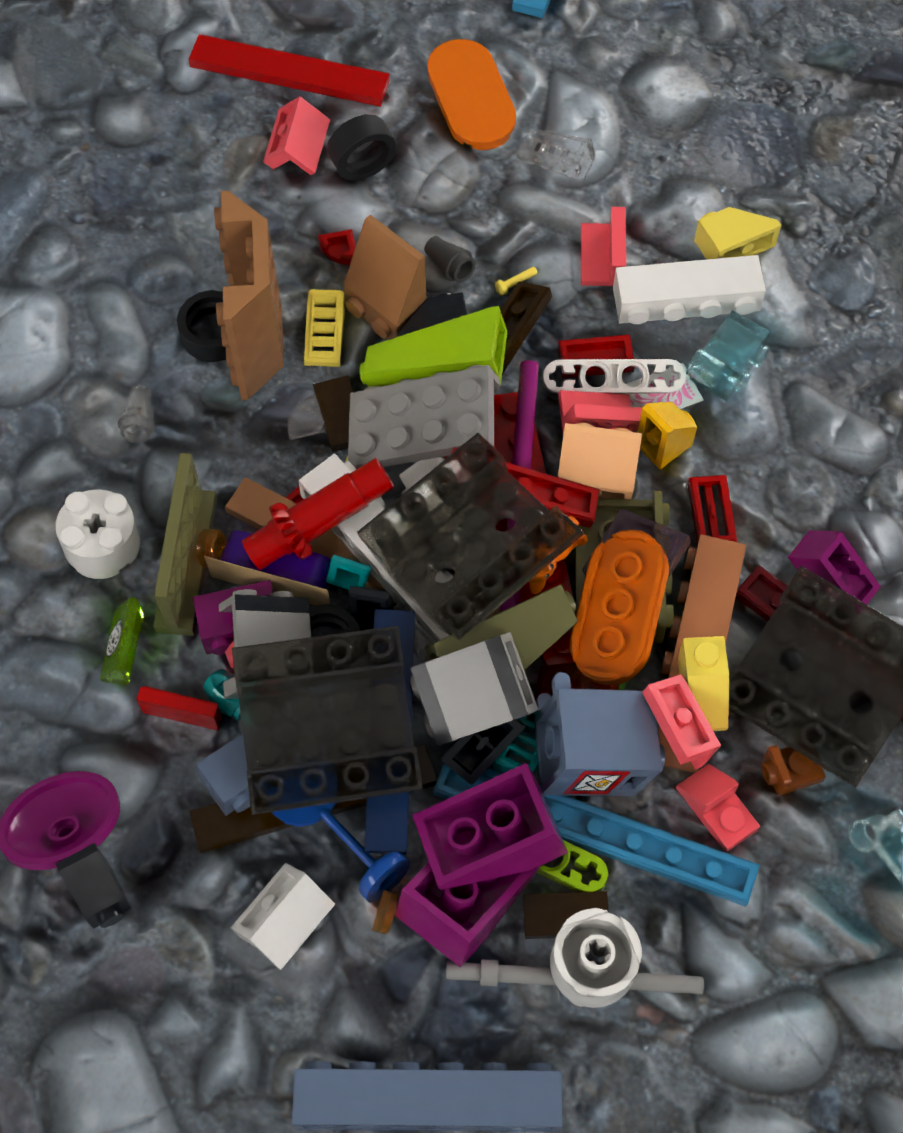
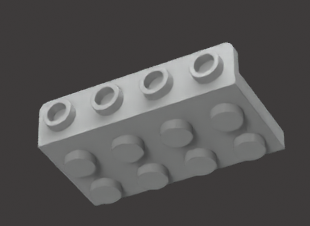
[348,365,500,469]

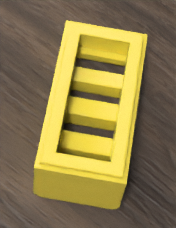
[304,289,345,367]

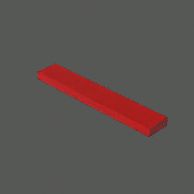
[188,34,390,107]

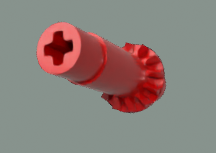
[242,458,395,570]

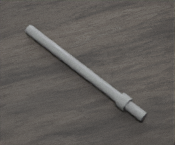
[446,959,704,994]

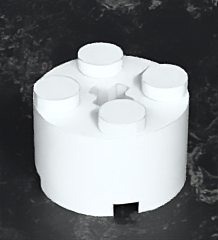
[56,489,140,579]
[550,908,642,1008]

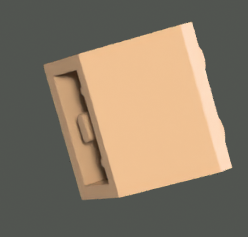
[558,423,642,500]

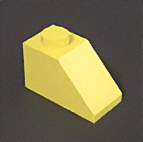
[694,207,781,260]
[678,636,729,731]

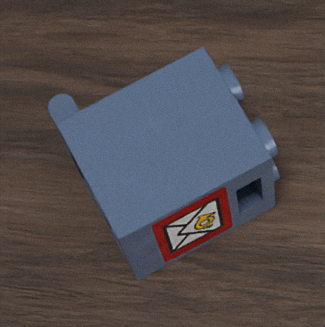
[534,672,665,796]

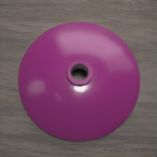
[0,771,120,870]

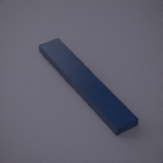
[364,609,415,855]

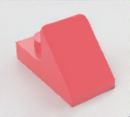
[676,764,760,853]

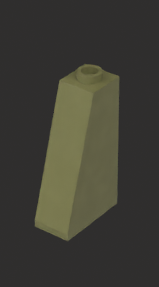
[424,585,578,670]

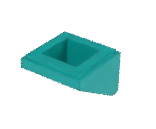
[326,555,371,590]

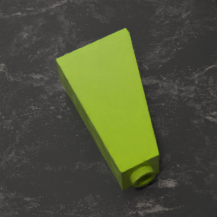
[360,306,507,387]

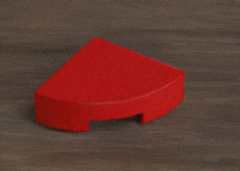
[317,229,356,265]

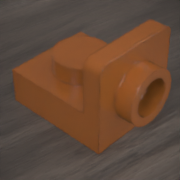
[761,740,826,796]

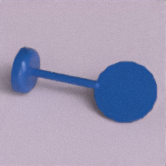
[265,760,411,903]

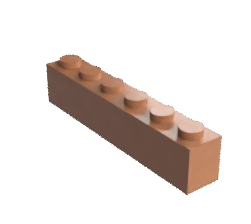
[658,534,746,773]

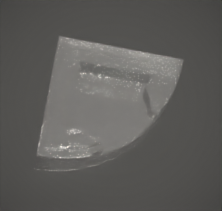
[288,394,326,440]

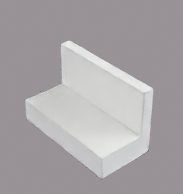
[231,863,335,970]

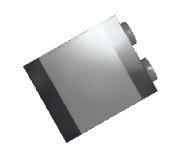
[219,589,314,700]
[410,632,538,746]

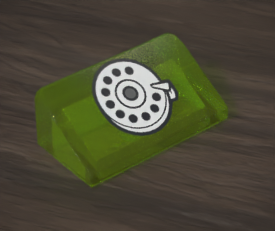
[100,597,144,685]

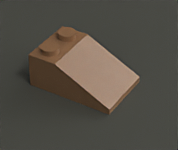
[344,215,426,339]

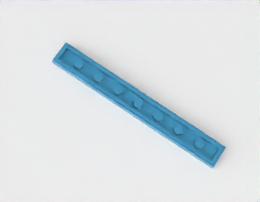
[433,763,760,907]

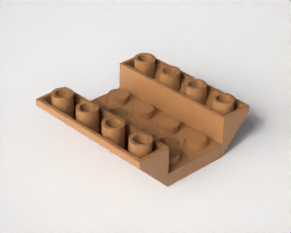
[214,191,284,400]

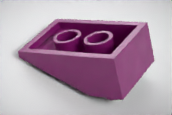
[412,763,568,890]
[395,862,542,968]

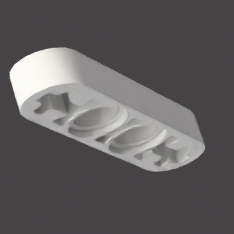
[541,359,686,394]

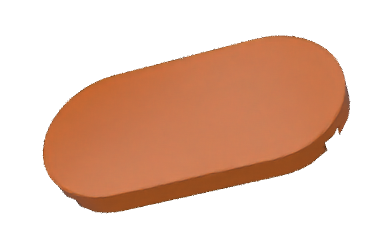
[428,39,516,150]
[570,530,669,685]

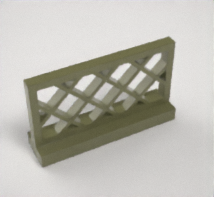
[153,453,217,636]

